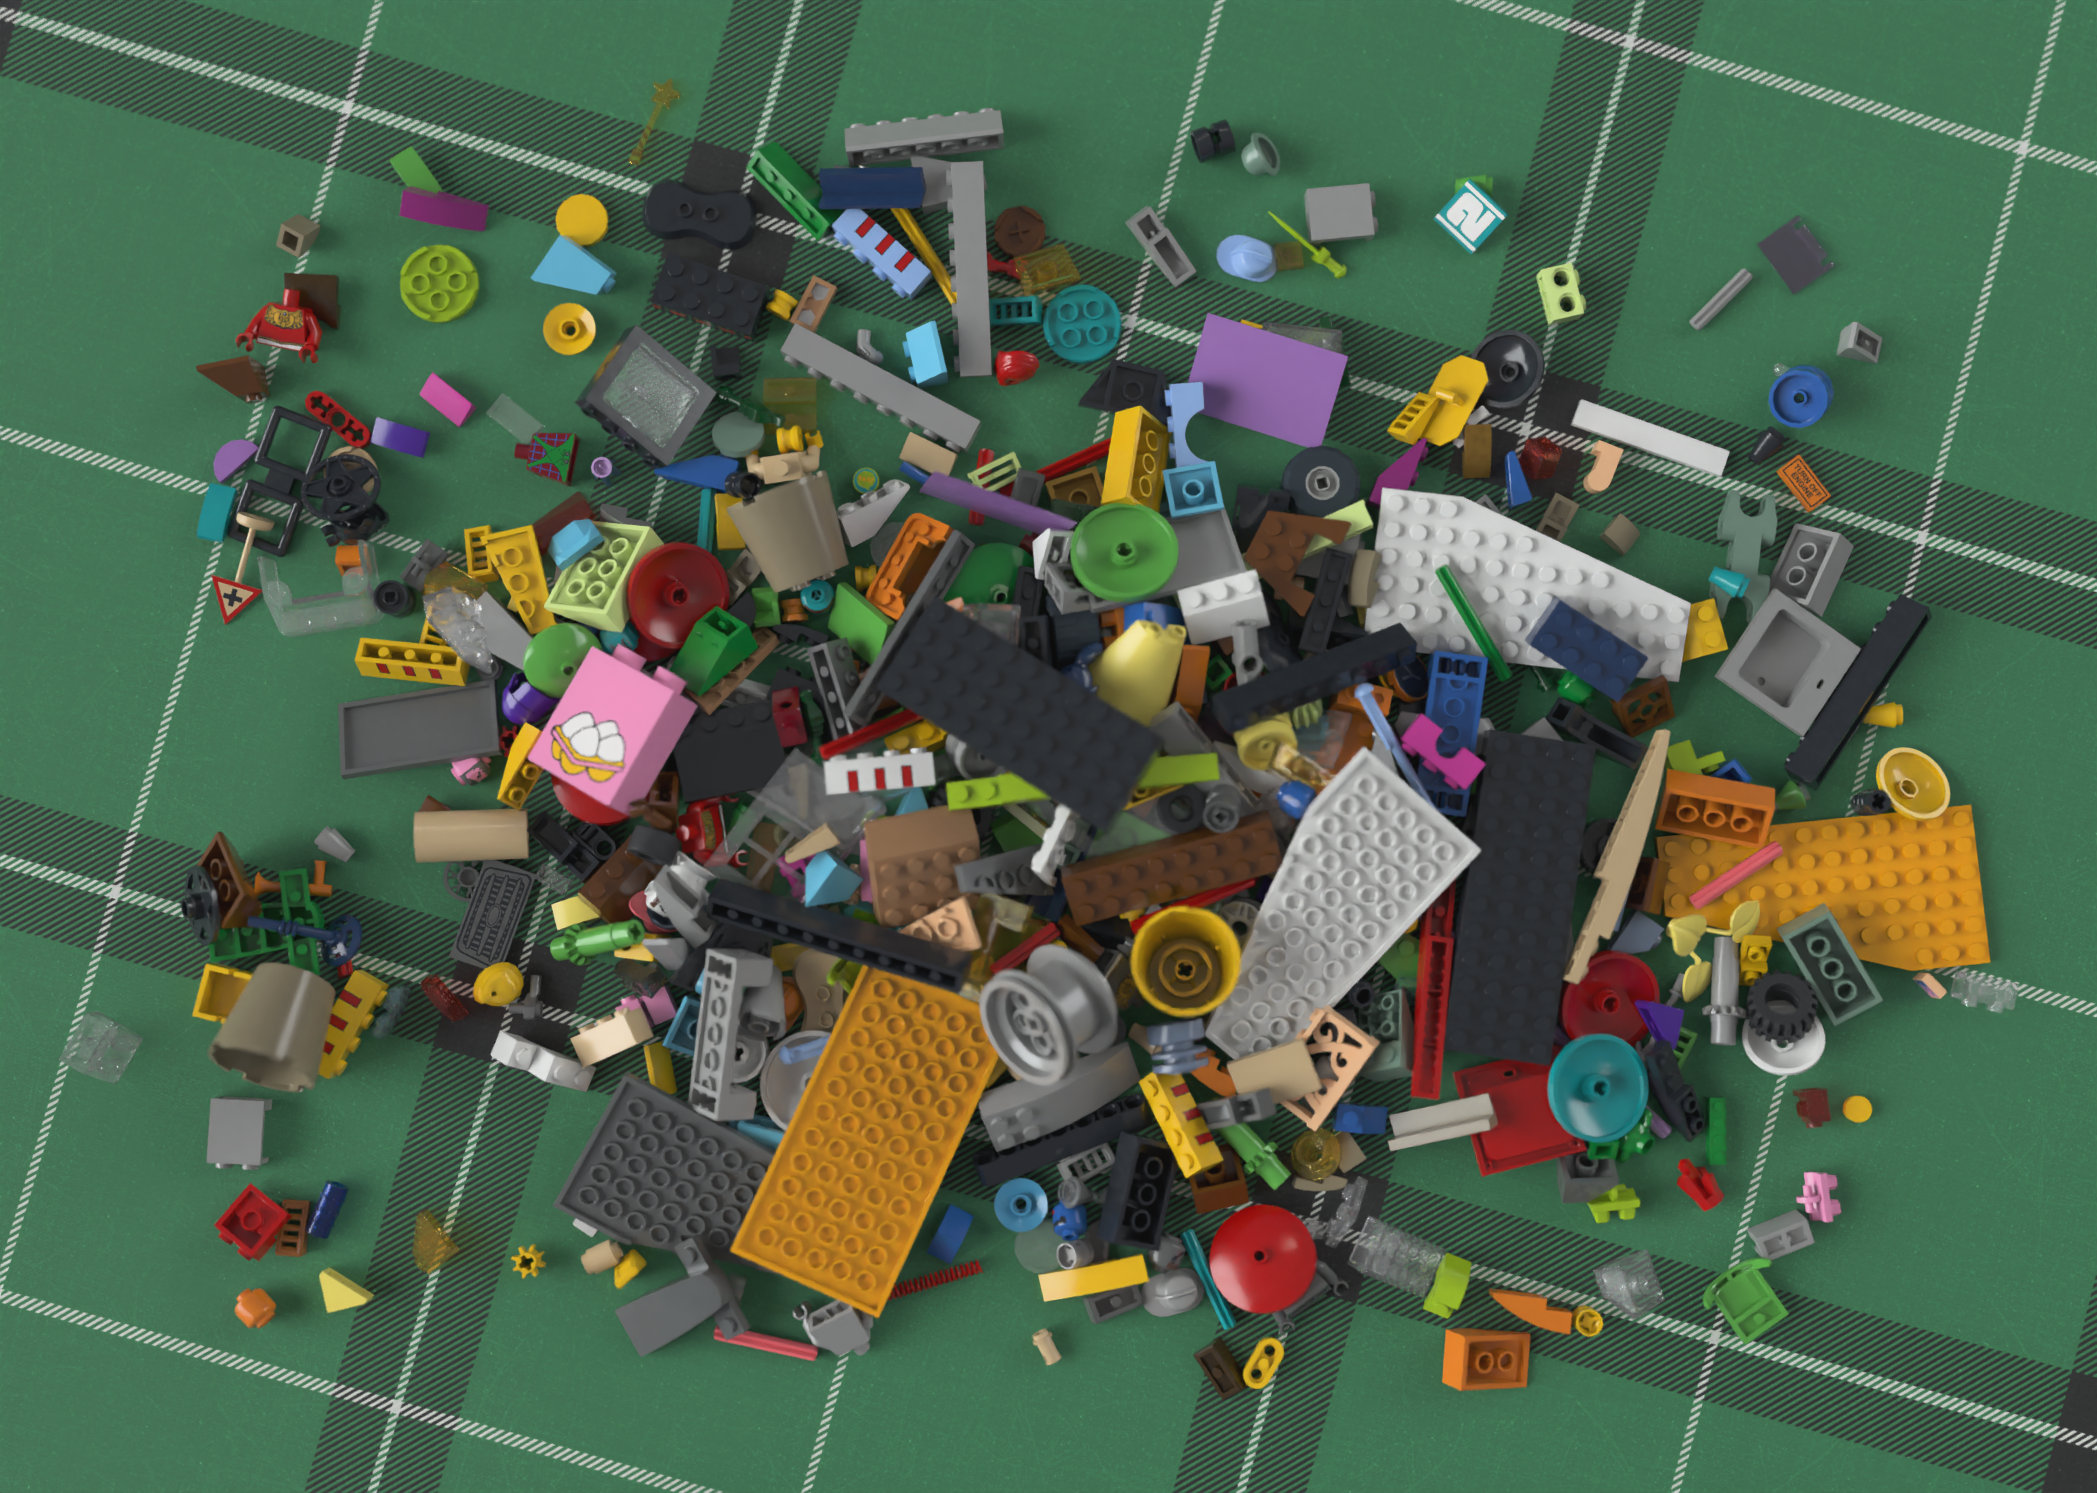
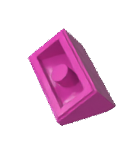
[419,372,476,427]

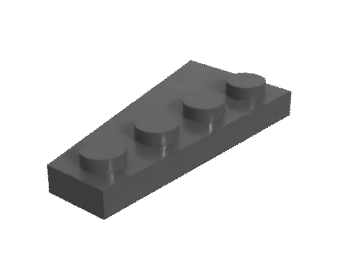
[954,843,1054,896]

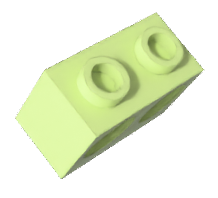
[1536,263,1586,326]

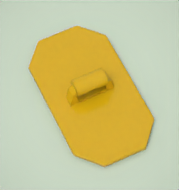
[1417,355,1489,446]

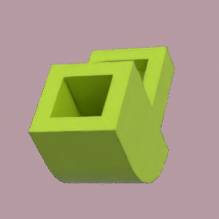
[1664,740,1725,775]
[1423,1253,1472,1319]

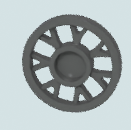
[443,860,485,902]

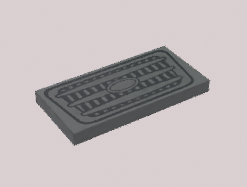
[449,860,537,969]

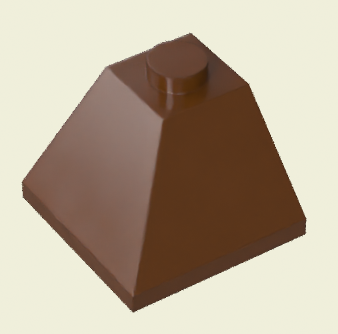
[196,355,270,404]

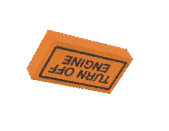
[1776,455,1831,513]

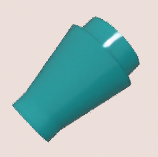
[1708,566,1751,598]

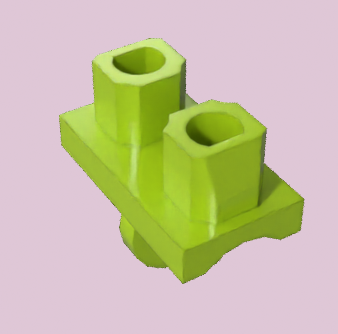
[1587,1184,1640,1223]

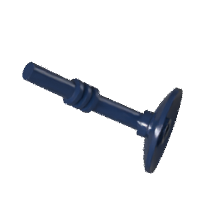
[248,915,362,967]

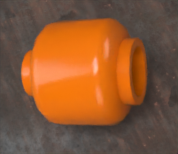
[235,1288,276,1329]

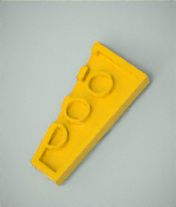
[480,525,557,634]

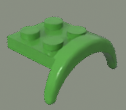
[1703,1257,1789,1345]

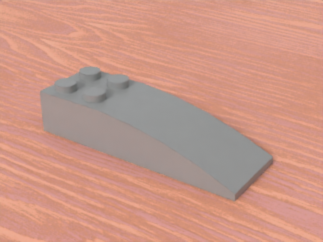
[978,1042,1141,1152]

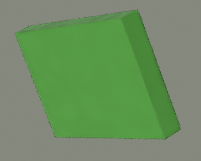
[828,582,895,666]

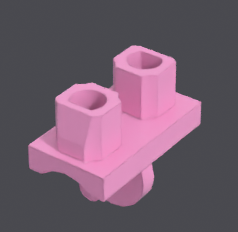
[1796,1171,1841,1223]

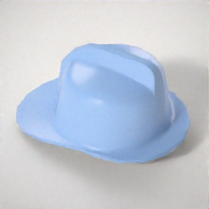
[1217,235,1278,282]

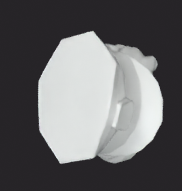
[670,851,717,907]

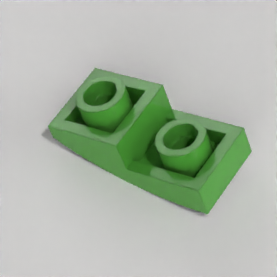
[389,146,443,193]

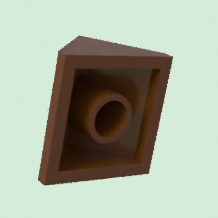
[1625,857,1670,915]

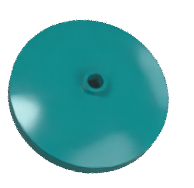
[1548,1034,1648,1143]

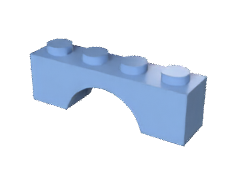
[1165,382,1208,468]

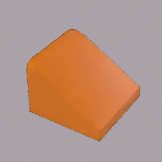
[335,545,368,576]

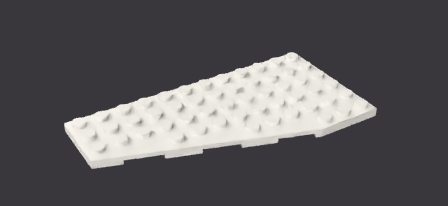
[1364,487,1691,682]
[1204,747,1481,1060]

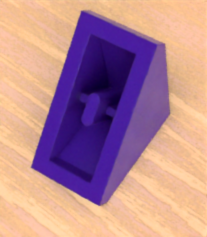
[1634,1000,1684,1049]

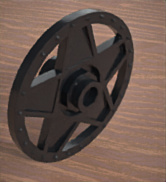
[301,454,381,522]
[181,866,220,945]

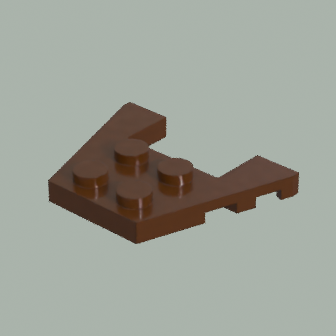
[1244,511,1352,617]

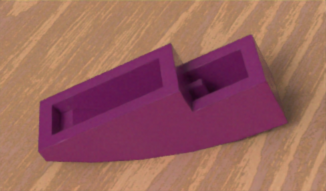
[399,186,489,231]

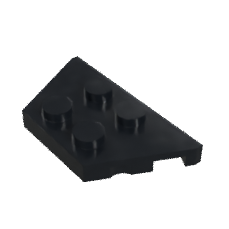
[1078,359,1171,427]

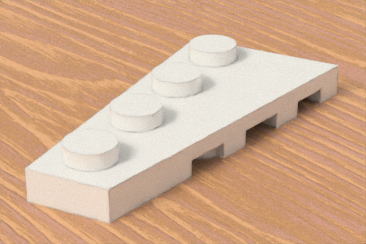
[1032,804,1080,887]

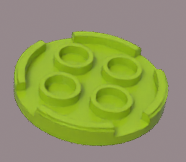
[400,245,479,323]

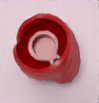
[993,350,1040,387]

